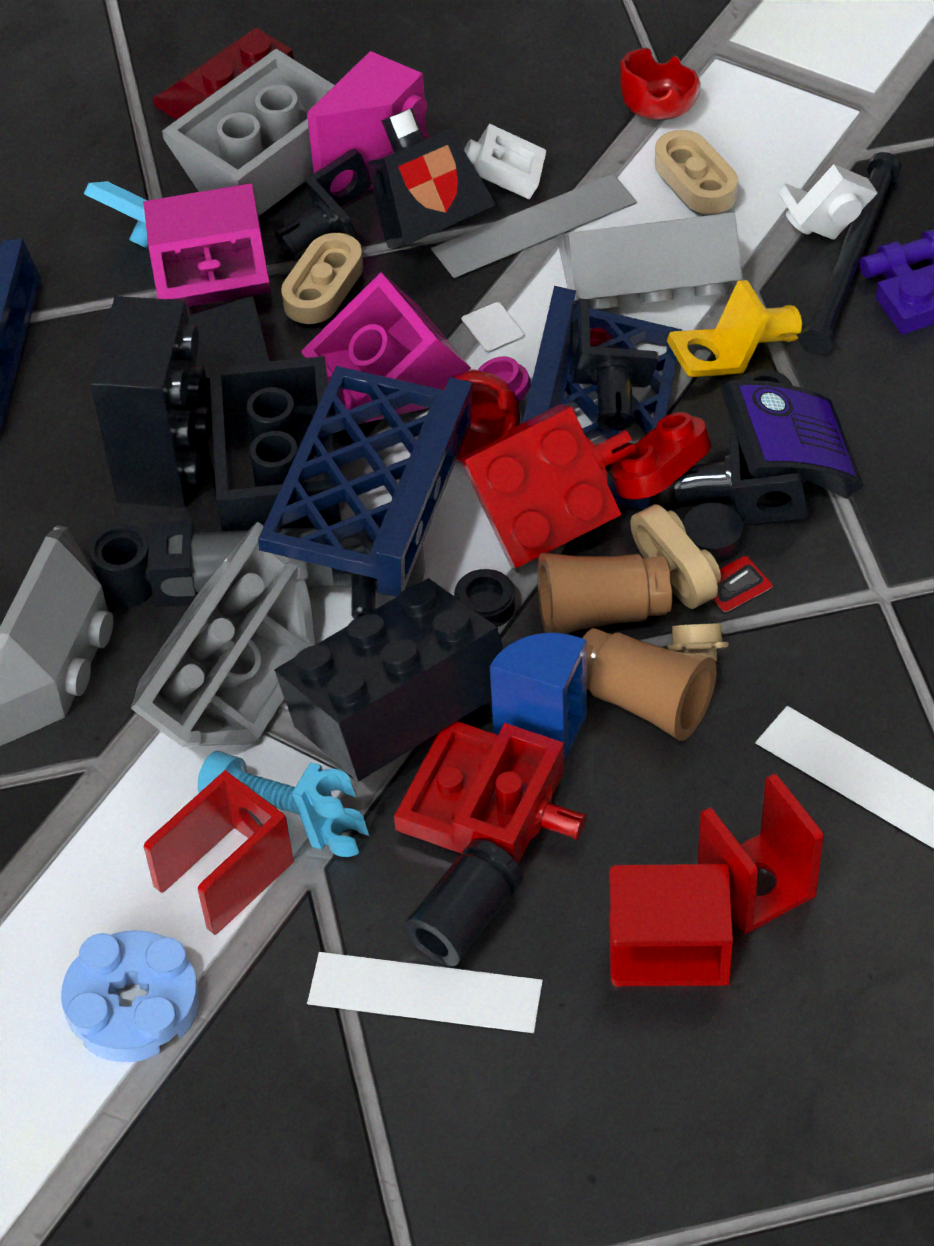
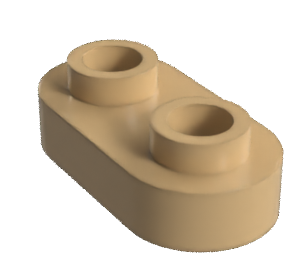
[655,130,738,214]
[281,233,363,324]
[630,504,721,609]

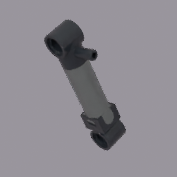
[88,520,425,619]

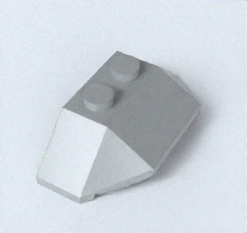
[131,522,315,747]
[0,525,113,746]

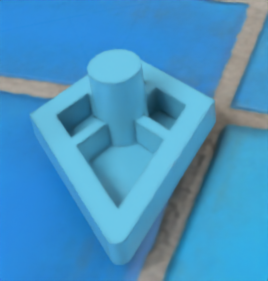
[84,181,149,249]

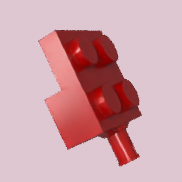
[460,404,636,569]
[394,721,587,864]

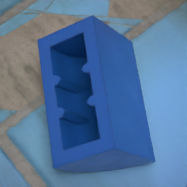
[490,633,587,763]

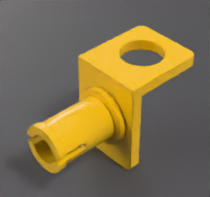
[667,280,802,377]

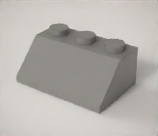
[162,49,335,217]
[557,212,743,309]

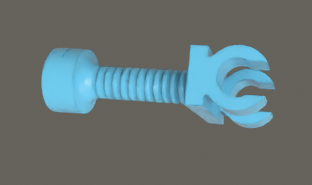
[198,751,369,857]

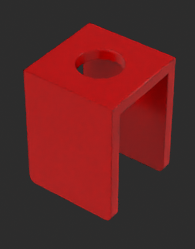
[143,770,294,935]
[698,773,824,935]
[609,864,733,986]

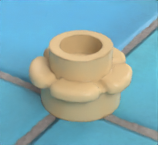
[667,623,729,661]

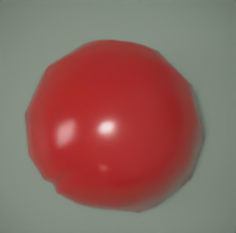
[619,48,701,120]
[441,369,520,463]

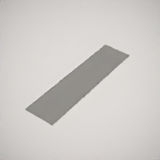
[431,174,637,278]

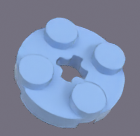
[61,930,199,1062]

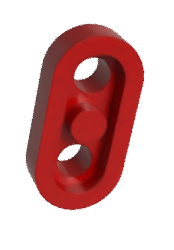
[610,412,711,499]

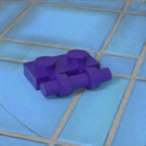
[860,229,934,335]

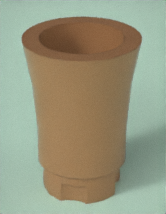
[537,553,672,634]
[582,628,717,741]

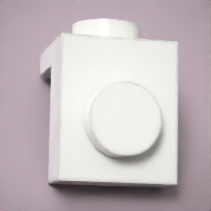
[778,164,877,240]

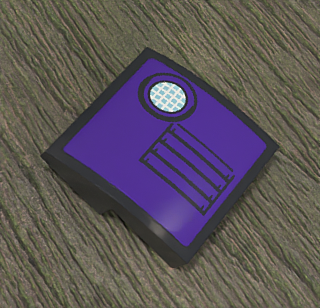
[721,380,863,499]

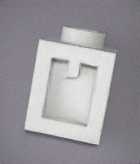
[464,124,546,199]

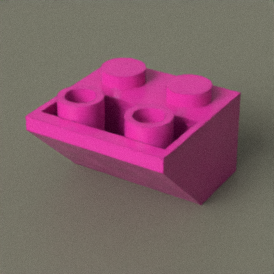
[143,183,271,307]

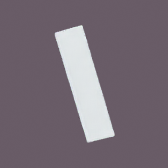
[755,706,934,849]
[307,952,543,1033]

